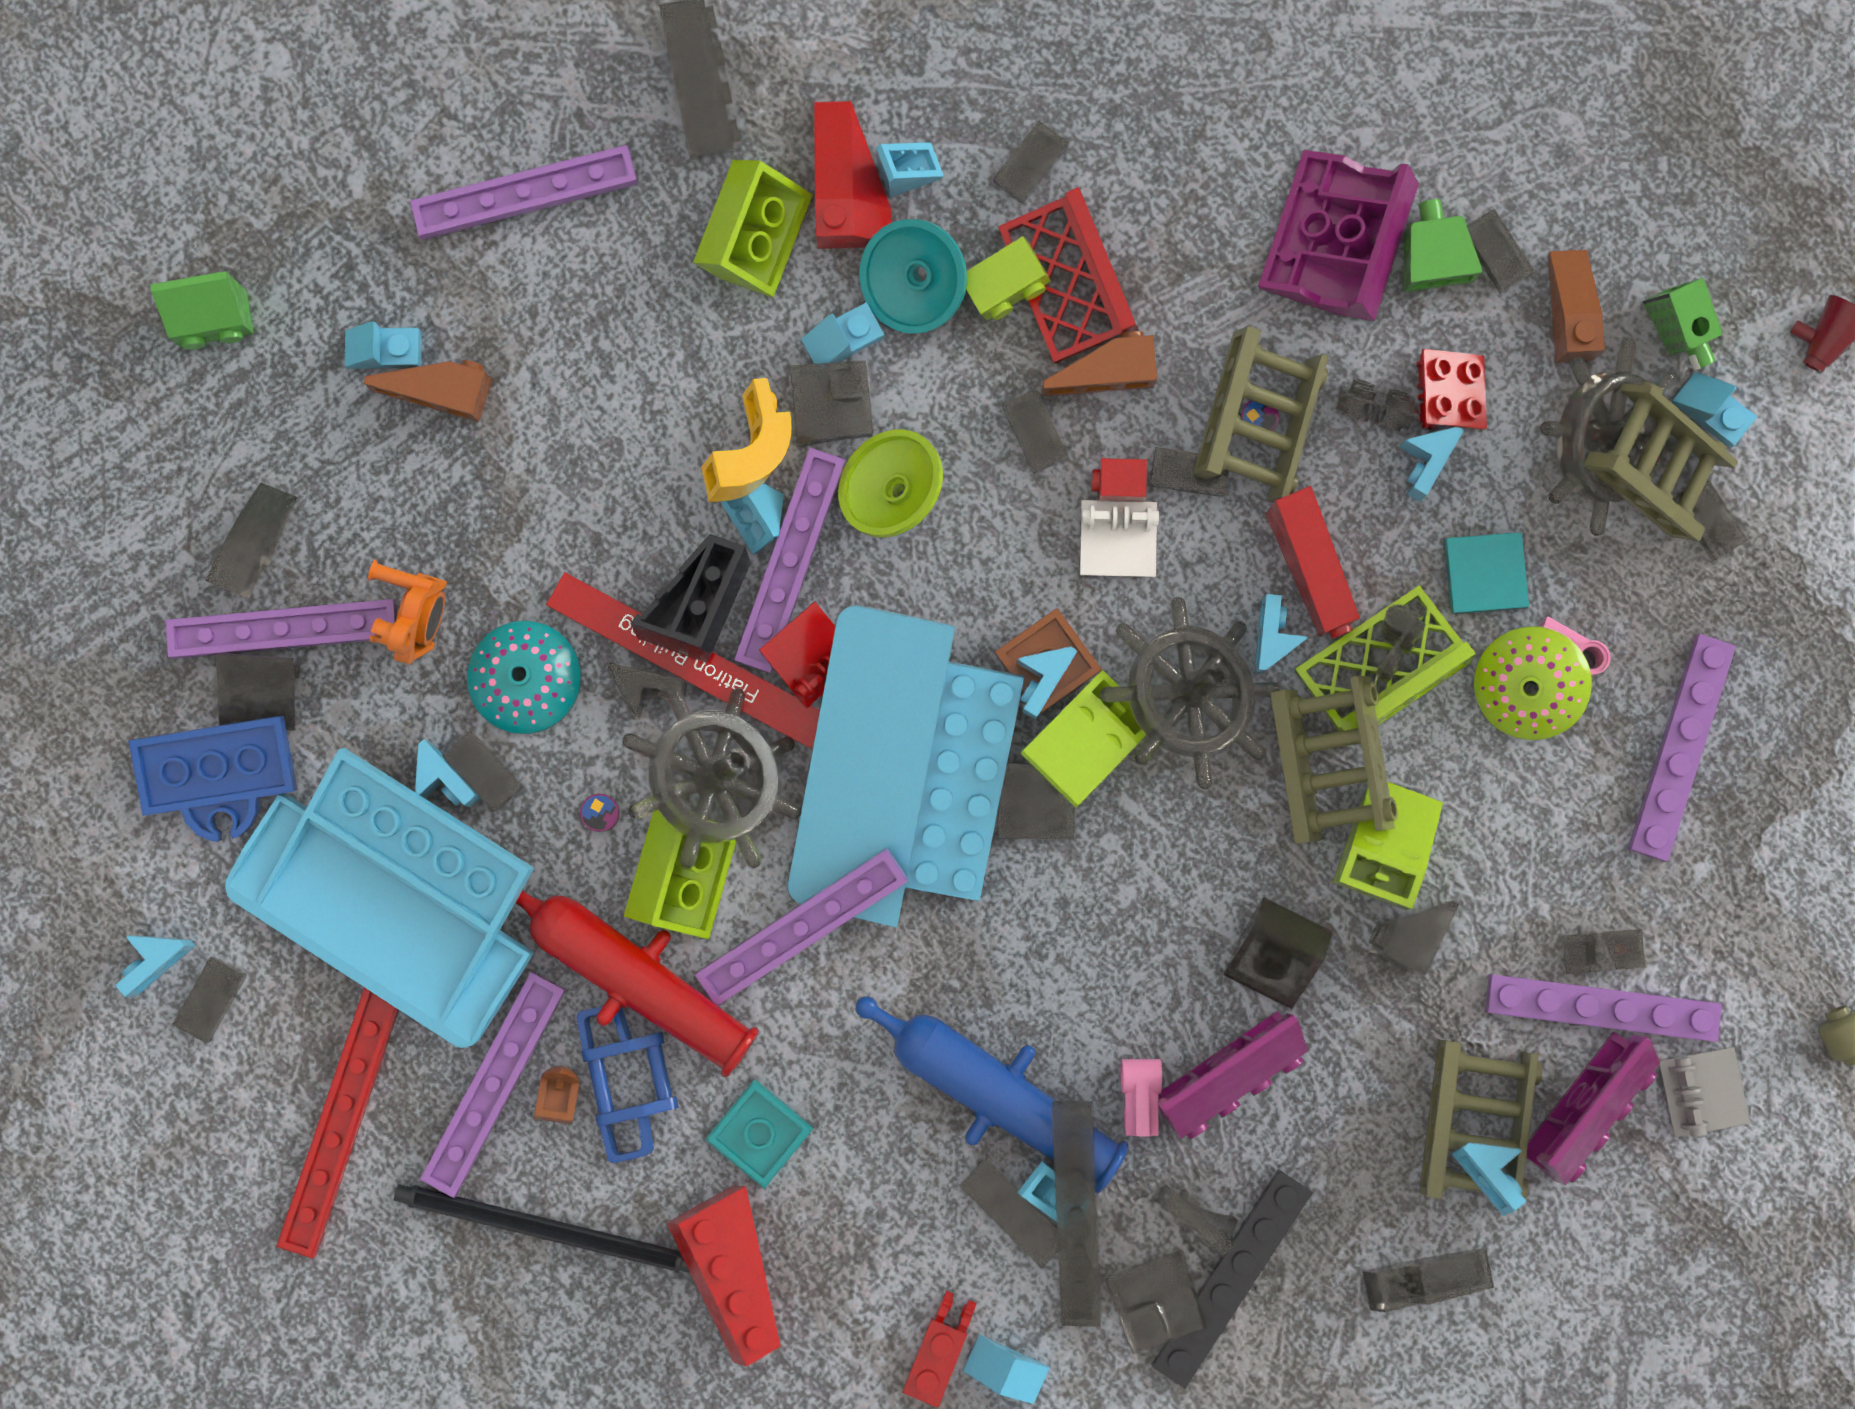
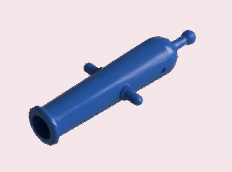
[855,996,1129,1193]

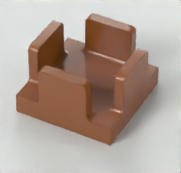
[994,608,1102,715]

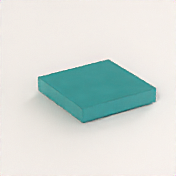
[1444,532,1529,614]
[705,1079,814,1189]

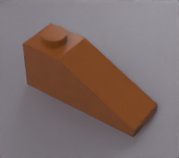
[1548,250,1605,363]
[1042,331,1157,397]
[364,359,492,422]

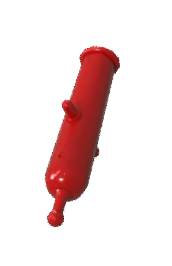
[515,890,759,1077]

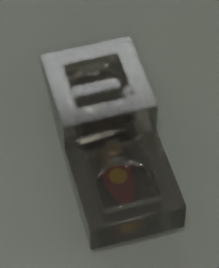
[1562,928,1646,974]

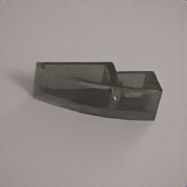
[205,483,297,599]
[1362,1249,1494,1313]

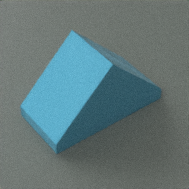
[876,143,944,198]
[963,1334,1050,1404]

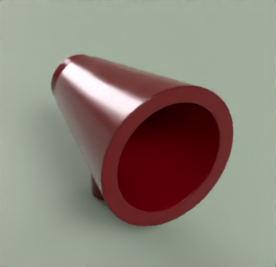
[1790,295,1855,373]

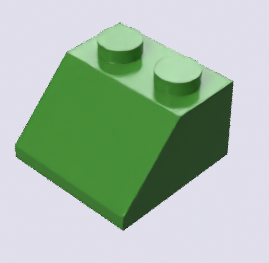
[150,271,254,350]

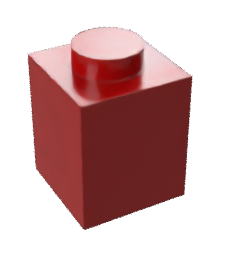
[1091,458,1147,502]

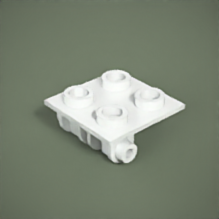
[1080,500,1159,577]

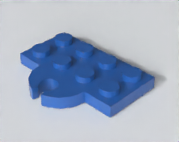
[128,715,297,842]

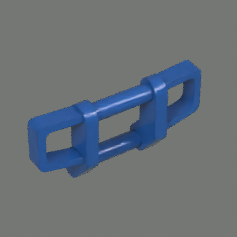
[577,1006,679,1163]

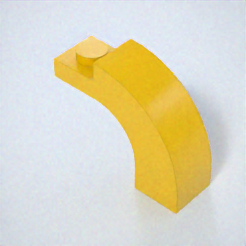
[701,378,792,502]

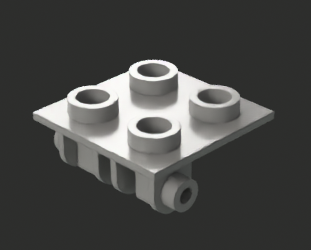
[1659,1047,1751,1138]

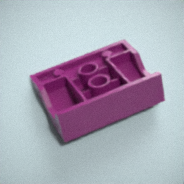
[1258,150,1419,321]
[1157,1011,1309,1140]
[1526,1032,1660,1186]

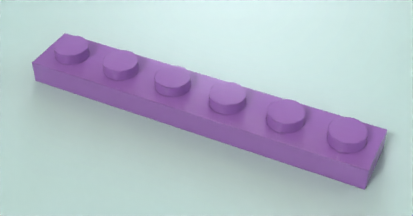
[410,145,638,240]
[734,447,846,674]
[166,599,397,659]
[1627,634,1736,862]
[695,848,908,1005]
[420,972,567,1198]
[1485,974,1722,1042]

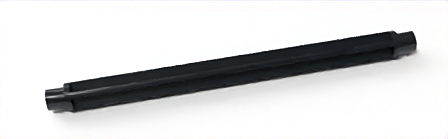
[394,1184,691,1274]

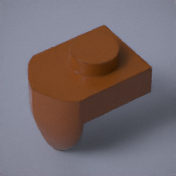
[534,1065,580,1125]

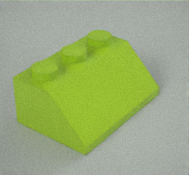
[693,160,813,297]
[623,805,740,939]

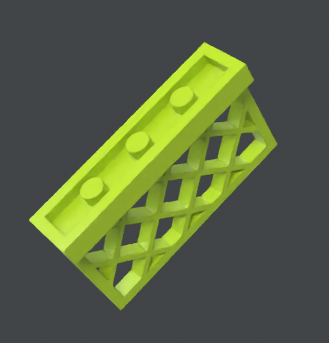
[1295,585,1476,747]

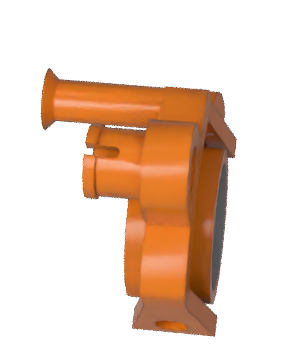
[368,559,447,665]

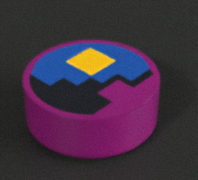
[1240,400,1279,431]
[580,794,620,832]

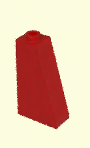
[1265,486,1360,639]

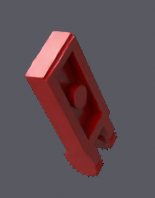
[902,1291,976,1408]

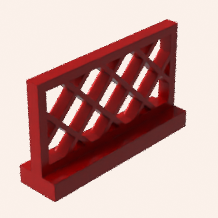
[998,187,1139,364]

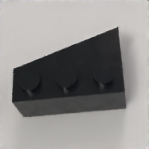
[630,534,751,663]

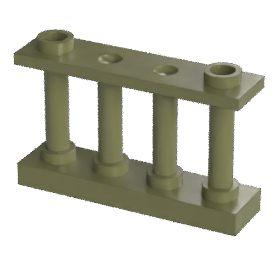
[1193,326,1329,503]
[1584,382,1738,541]
[1270,676,1398,844]
[1419,1039,1543,1211]

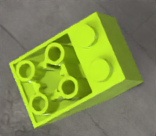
[1021,670,1157,808]
[1332,781,1443,910]

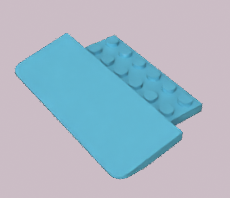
[788,605,1024,928]
[225,748,535,1048]

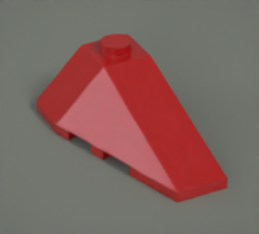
[814,101,892,249]

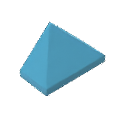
[721,484,784,555]

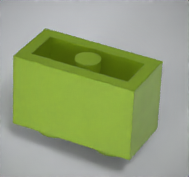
[966,236,1051,321]

